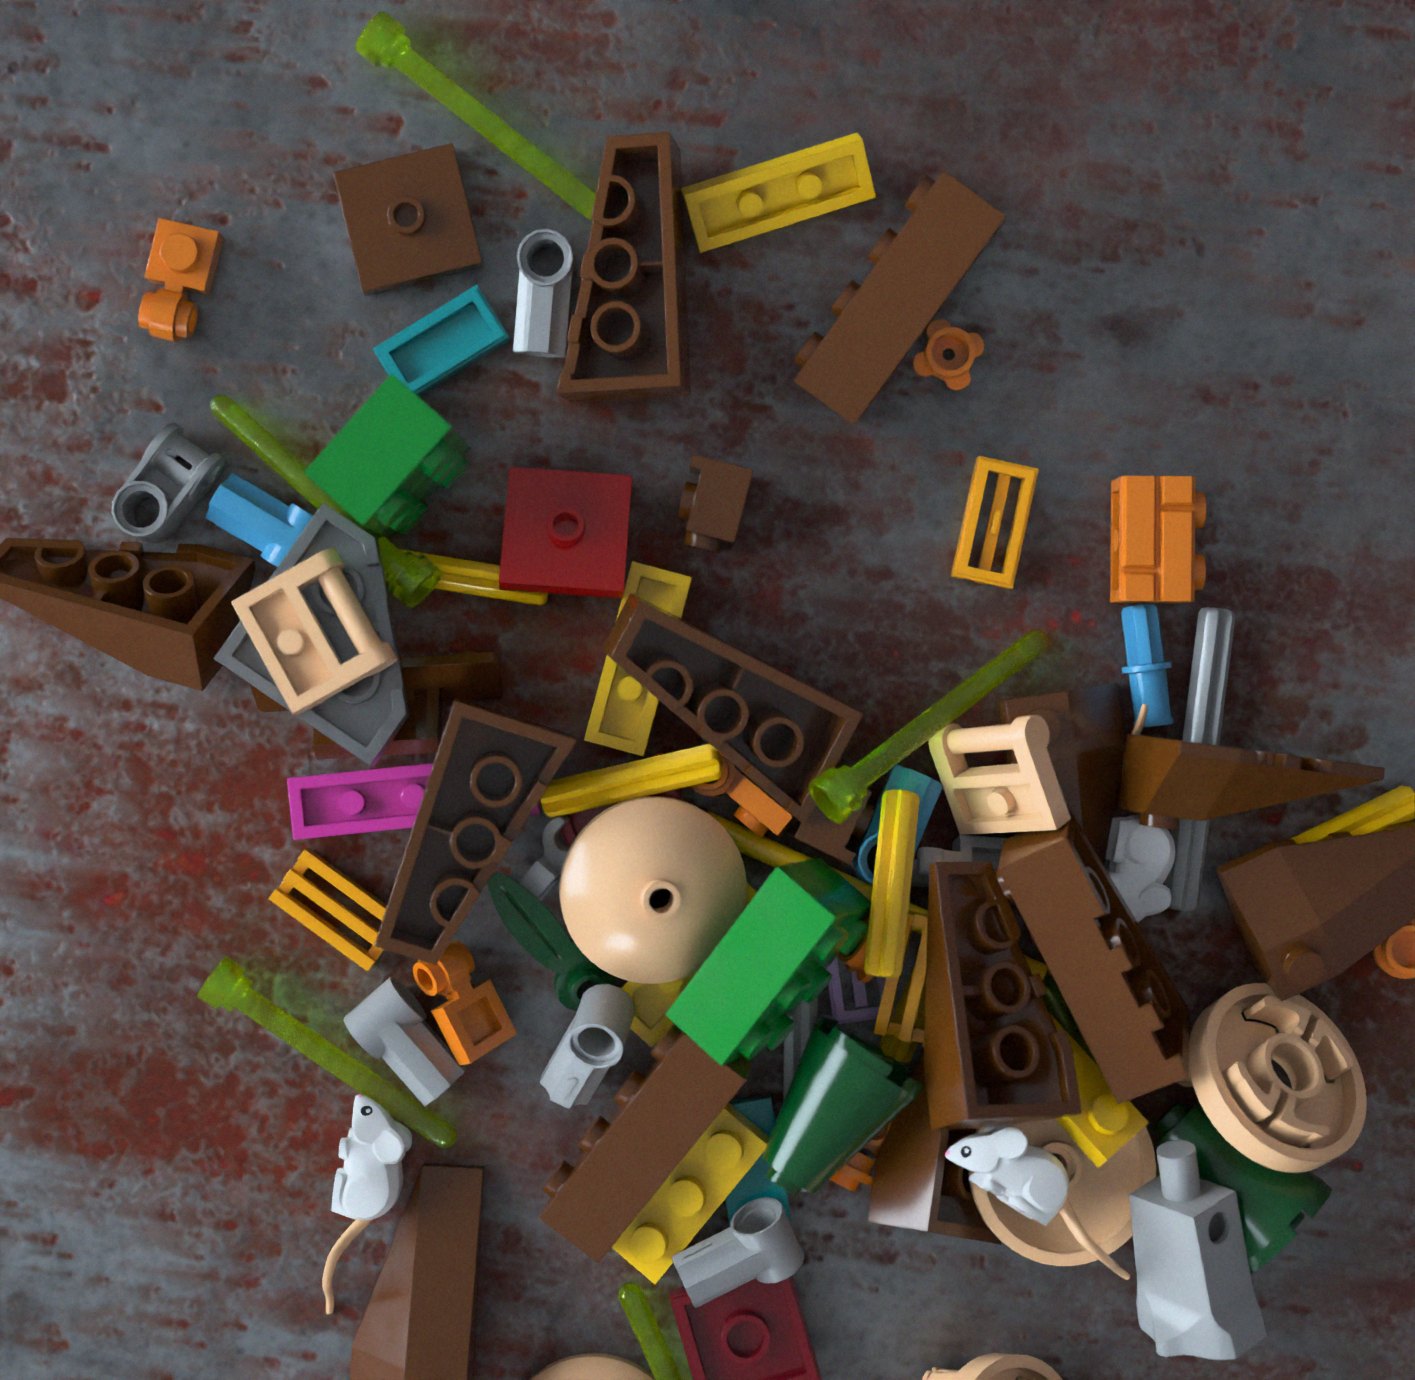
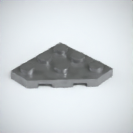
[214,503,410,767]

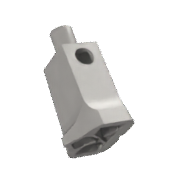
[1129,1140,1267,1360]

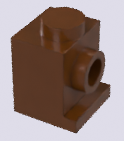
[677,454,753,554]
[792,763,875,865]

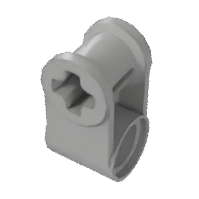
[111,422,226,543]

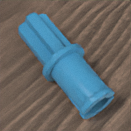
[1121,604,1173,727]

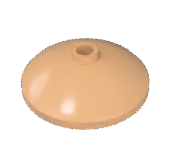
[559,796,747,984]
[969,1119,1156,1266]

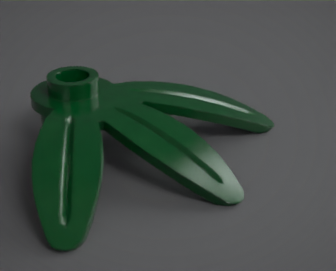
[487,872,671,1011]

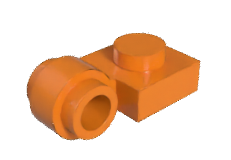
[138,218,224,342]
[691,752,796,838]
[413,940,517,1066]

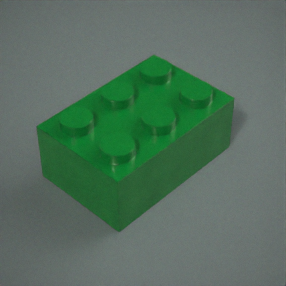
[303,373,471,539]
[665,857,871,1066]

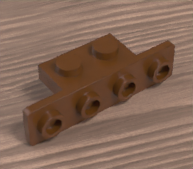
[249,651,503,760]

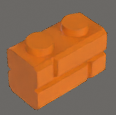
[1110,476,1206,604]

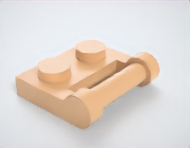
[231,547,398,716]
[928,715,1071,835]

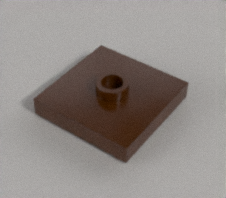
[333,143,484,296]

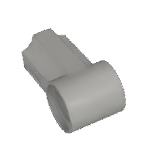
[513,229,578,358]
[343,977,467,1106]
[540,984,635,1109]
[671,1197,804,1308]

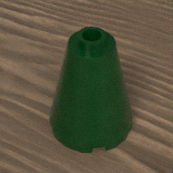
[762,1012,925,1196]
[1154,1100,1332,1274]

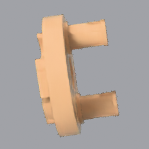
[1177,983,1367,1173]

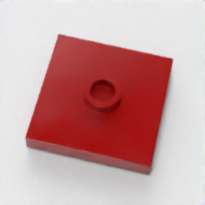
[499,467,632,598]

